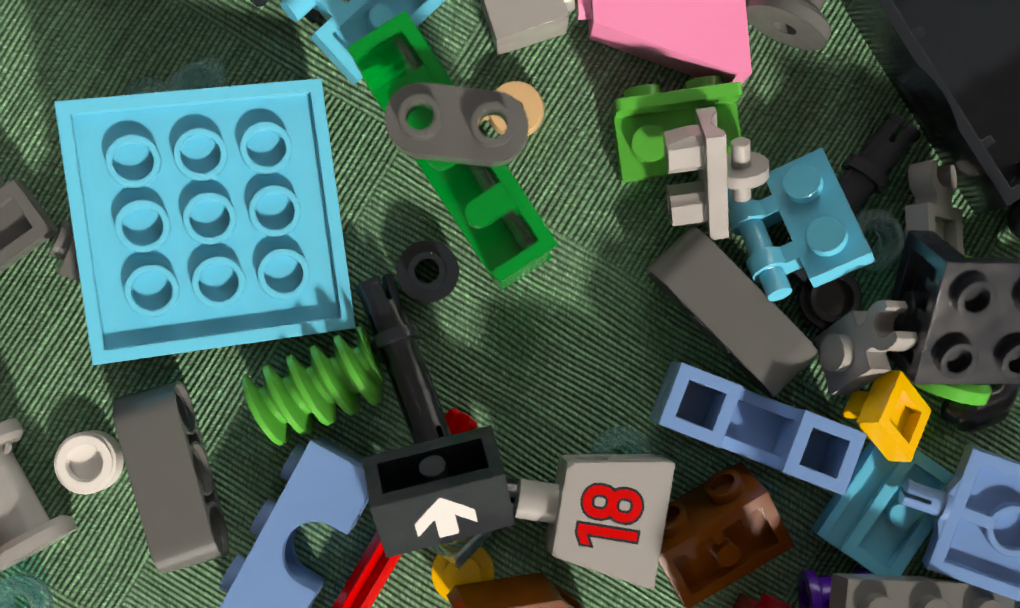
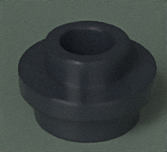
[397,240,459,303]

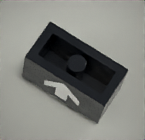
[362,425,515,558]

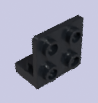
[886,230,1020,384]

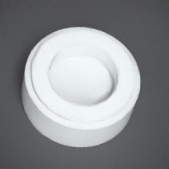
[54,430,124,494]

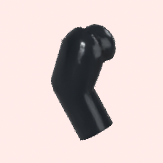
[940,384,1020,433]

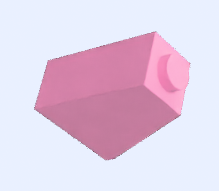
[575,0,752,85]

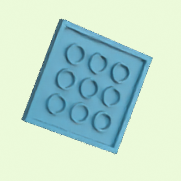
[54,78,356,365]

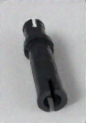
[787,112,921,284]
[355,274,452,444]

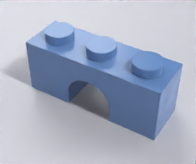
[649,361,867,496]
[219,436,369,608]

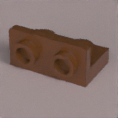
[659,463,795,608]

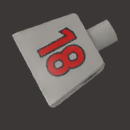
[514,454,675,589]

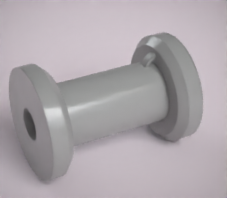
[0,418,78,572]

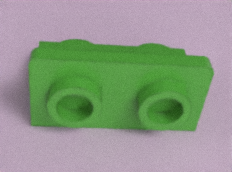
[610,75,743,183]

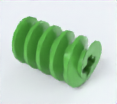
[242,326,386,446]

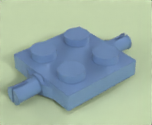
[898,444,1020,602]

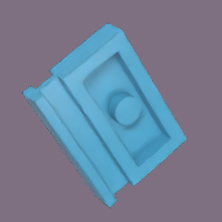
[811,440,954,575]

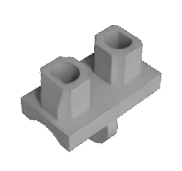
[663,107,769,240]

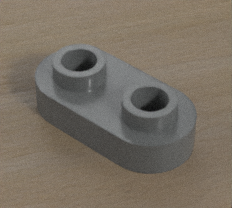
[385,83,529,167]

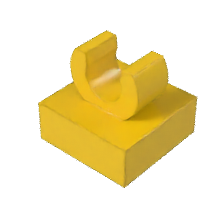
[842,370,932,462]

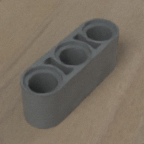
[645,226,818,399]
[113,380,229,574]

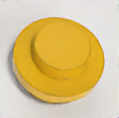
[431,540,494,602]

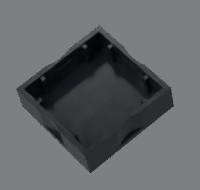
[846,0,1020,215]

